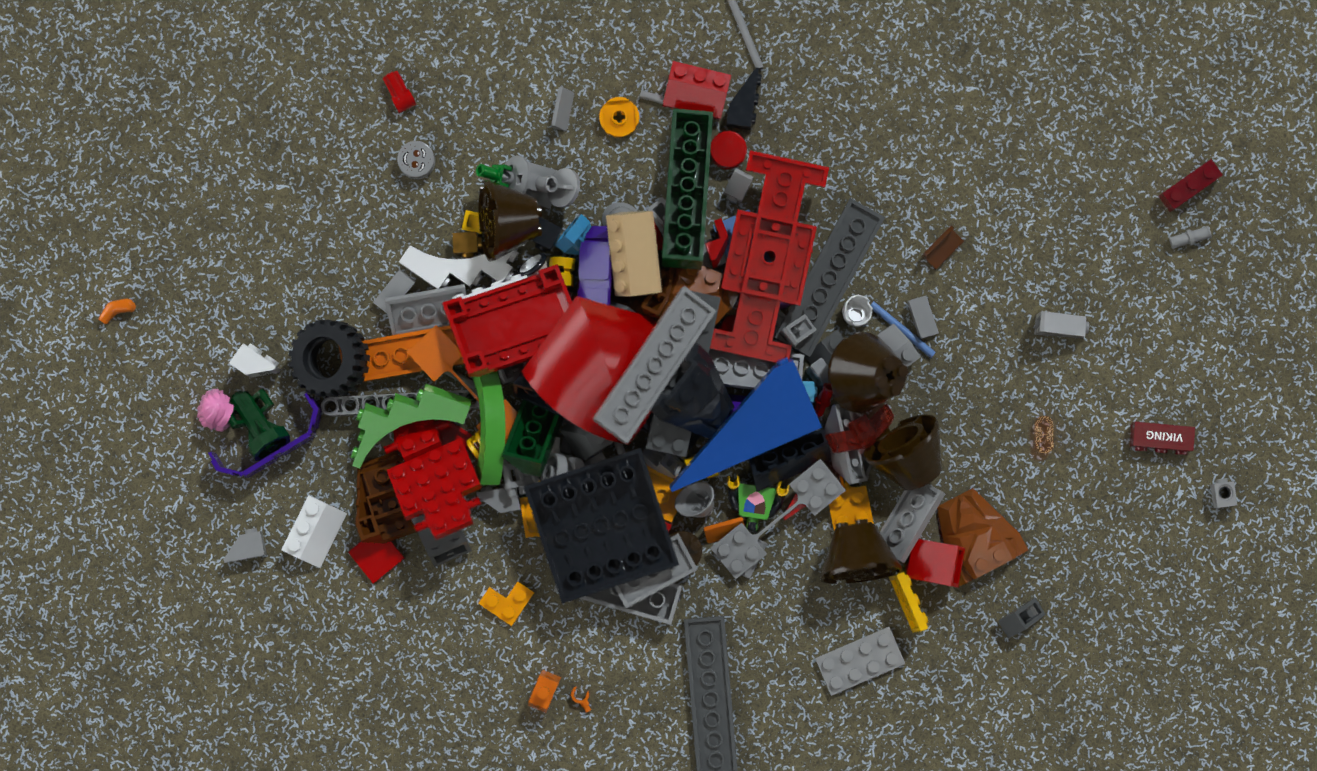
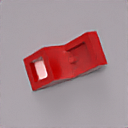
[705,218,729,269]

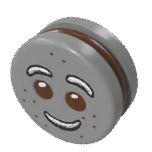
[397,141,435,180]

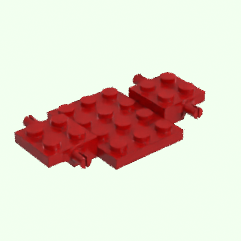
[384,419,482,540]

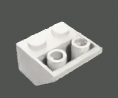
[229,343,281,378]

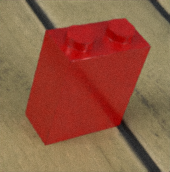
[905,539,965,588]

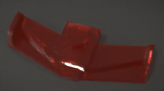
[825,404,894,454]

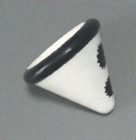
[518,253,547,278]

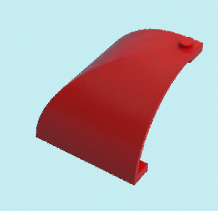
[522,296,657,445]

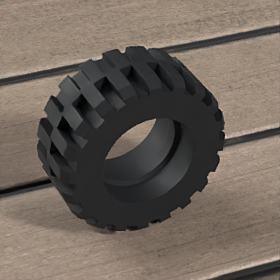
[288,320,370,397]

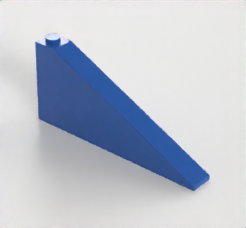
[669,357,822,492]

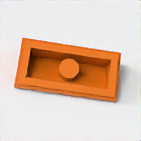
[704,517,745,544]

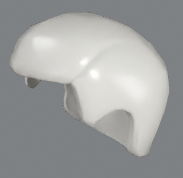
[842,294,873,327]

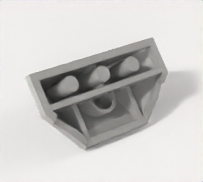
[825,404,872,484]

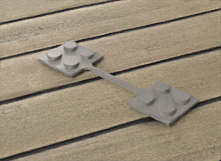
[711,459,846,579]

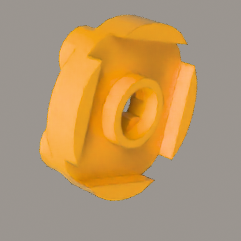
[599,97,639,138]

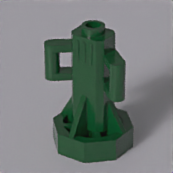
[228,388,290,461]

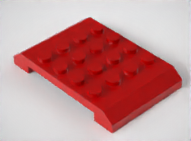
[442,264,572,377]

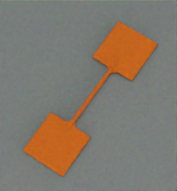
[407,325,518,445]

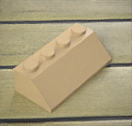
[606,211,662,296]

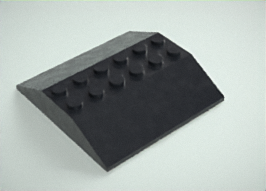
[523,448,679,604]

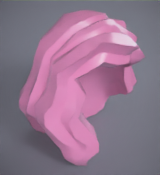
[197,389,234,432]

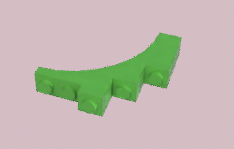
[350,383,471,469]

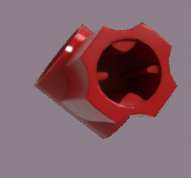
[382,71,417,114]

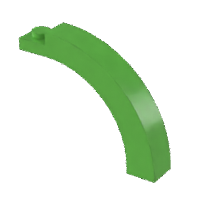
[472,372,505,485]

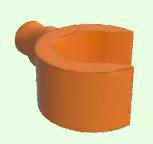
[571,686,591,713]

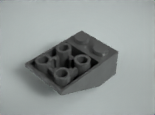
[412,513,472,567]

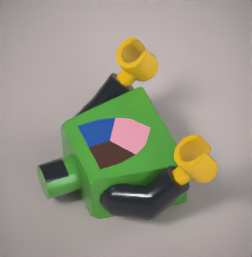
[727,476,790,531]

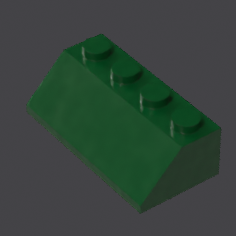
[502,400,564,477]

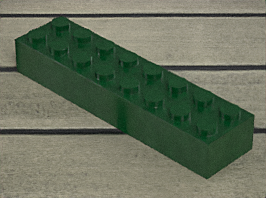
[661,108,713,270]

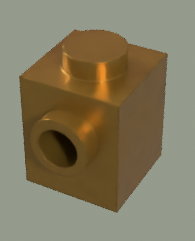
[452,232,482,258]

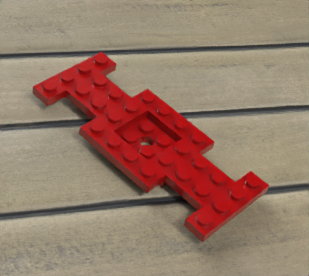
[710,150,829,363]

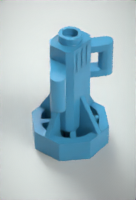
[554,214,591,255]

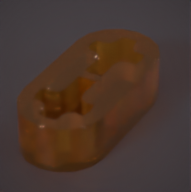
[1034,416,1054,454]

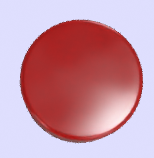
[710,131,747,170]

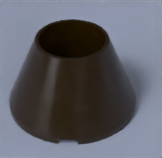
[864,414,942,491]

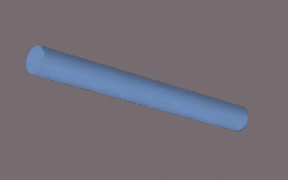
[871,301,936,358]

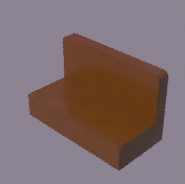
[921,225,964,270]

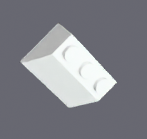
[282,495,347,568]

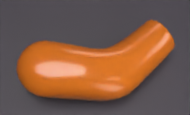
[98,299,136,324]

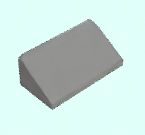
[551,87,574,131]
[907,296,939,339]
[806,358,834,401]

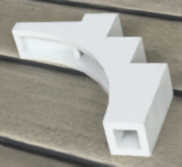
[399,244,525,289]

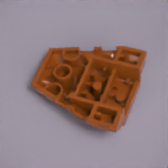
[655,265,740,326]
[937,488,1028,587]

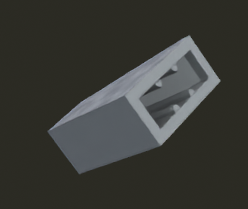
[1034,311,1089,338]

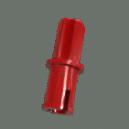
[813,383,833,418]

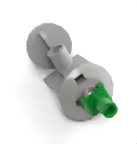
[476,155,580,209]

